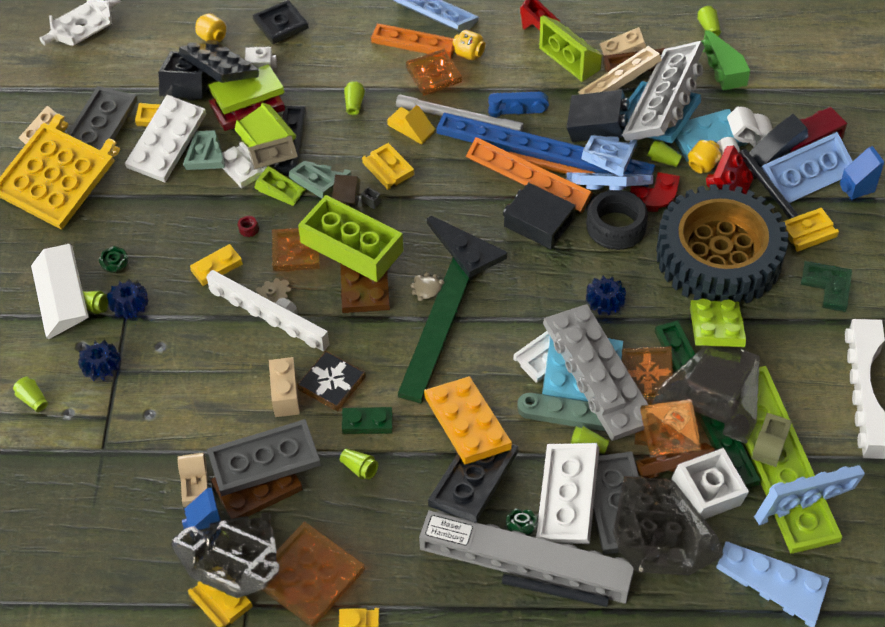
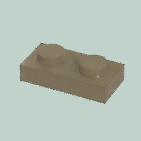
[248,136,298,170]

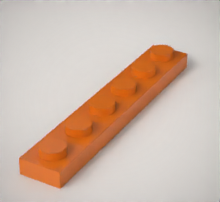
[466,137,593,213]

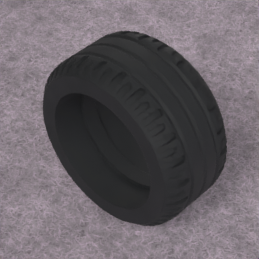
[586,190,648,250]

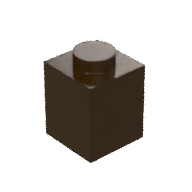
[332,174,361,207]

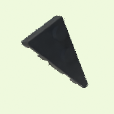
[427,216,507,278]

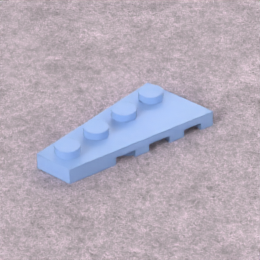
[754,465,865,525]
[717,541,830,627]

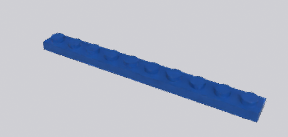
[437,112,655,187]

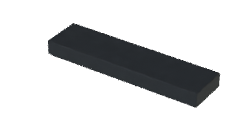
[274,106,306,176]

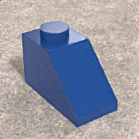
[840,146,884,200]
[182,488,224,543]

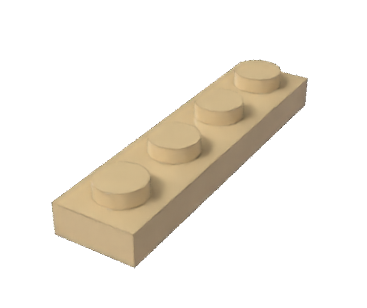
[578,46,662,94]

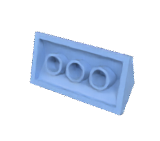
[393,0,479,32]
[762,132,853,203]

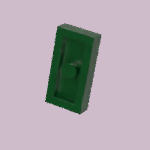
[342,407,393,434]

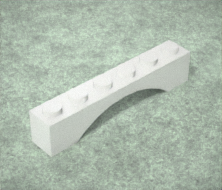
[845,319,885,459]

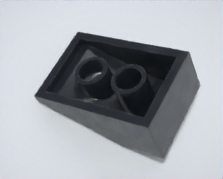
[158,51,209,101]

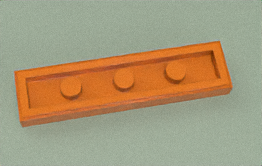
[371,23,455,59]

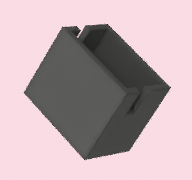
[361,187,381,209]

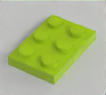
[690,299,746,347]

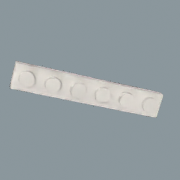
[206,270,329,351]

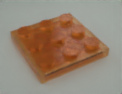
[251,521,365,627]

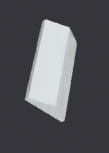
[31,244,89,339]

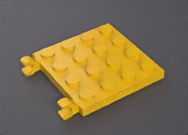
[0,113,120,230]

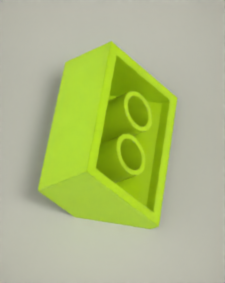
[539,15,602,82]

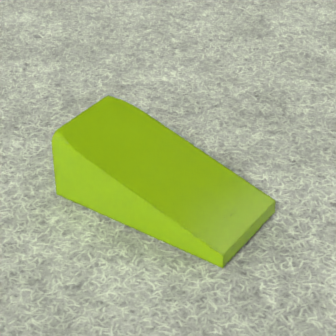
[254,166,306,206]

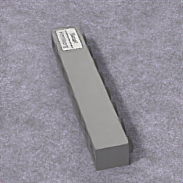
[419,510,635,604]

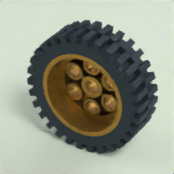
[656,184,788,306]

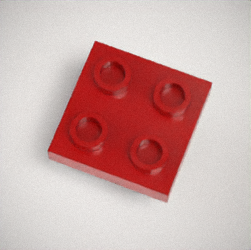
[706,145,753,195]

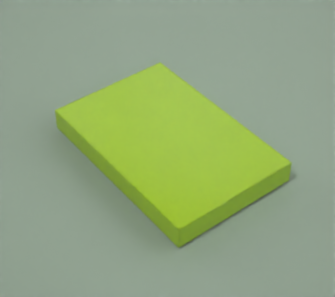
[209,64,285,114]

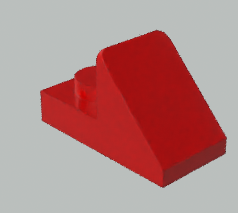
[520,0,560,31]

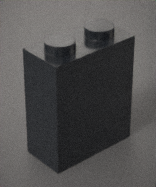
[566,90,630,142]
[503,182,576,249]

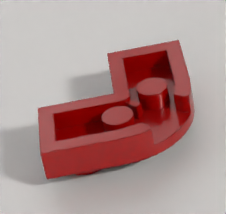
[630,172,680,212]

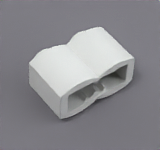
[727,107,773,147]

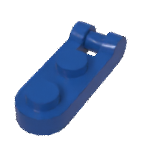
[488,92,549,118]

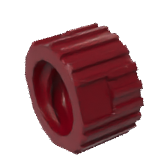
[237,215,259,237]

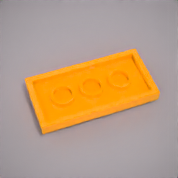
[424,376,512,465]

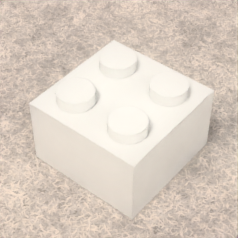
[672,448,749,522]

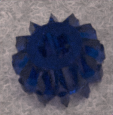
[586,275,626,316]
[107,279,149,319]
[78,340,121,381]

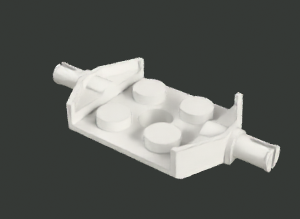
[40,0,121,46]

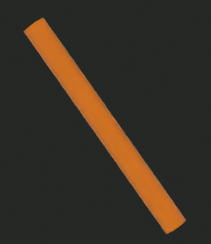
[509,152,596,174]

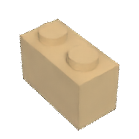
[269,357,300,417]

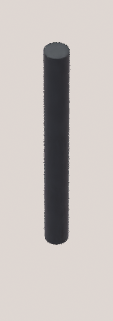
[739,148,799,219]
[502,573,609,607]

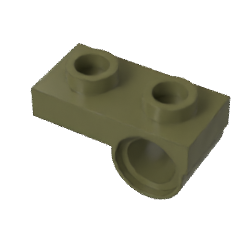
[751,413,792,467]

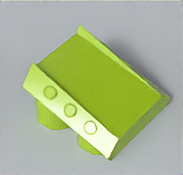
[235,103,296,148]

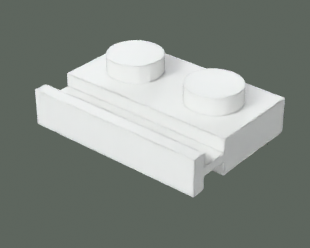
[222,142,267,188]
[513,331,550,383]

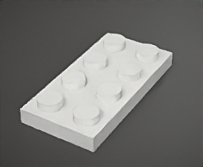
[125,95,206,182]
[536,443,599,543]

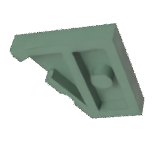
[183,130,225,170]
[289,161,351,198]

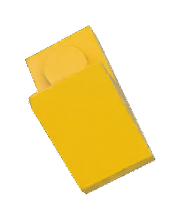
[387,105,435,145]

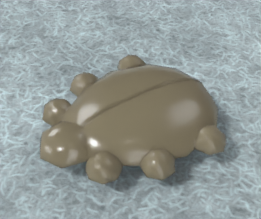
[410,273,444,301]
[256,278,291,303]

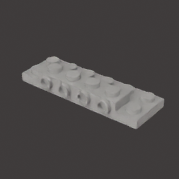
[622,41,705,141]
[543,304,658,441]

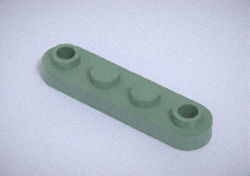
[517,393,605,431]

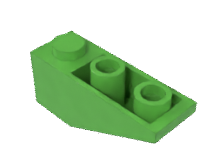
[701,30,750,90]

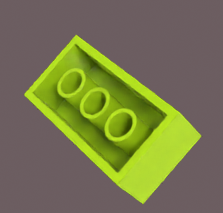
[298,195,404,282]

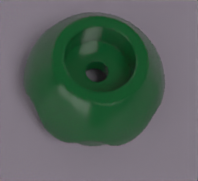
[99,246,129,273]
[506,508,538,536]

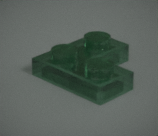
[800,261,852,312]

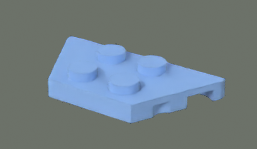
[582,135,637,176]
[566,172,653,190]

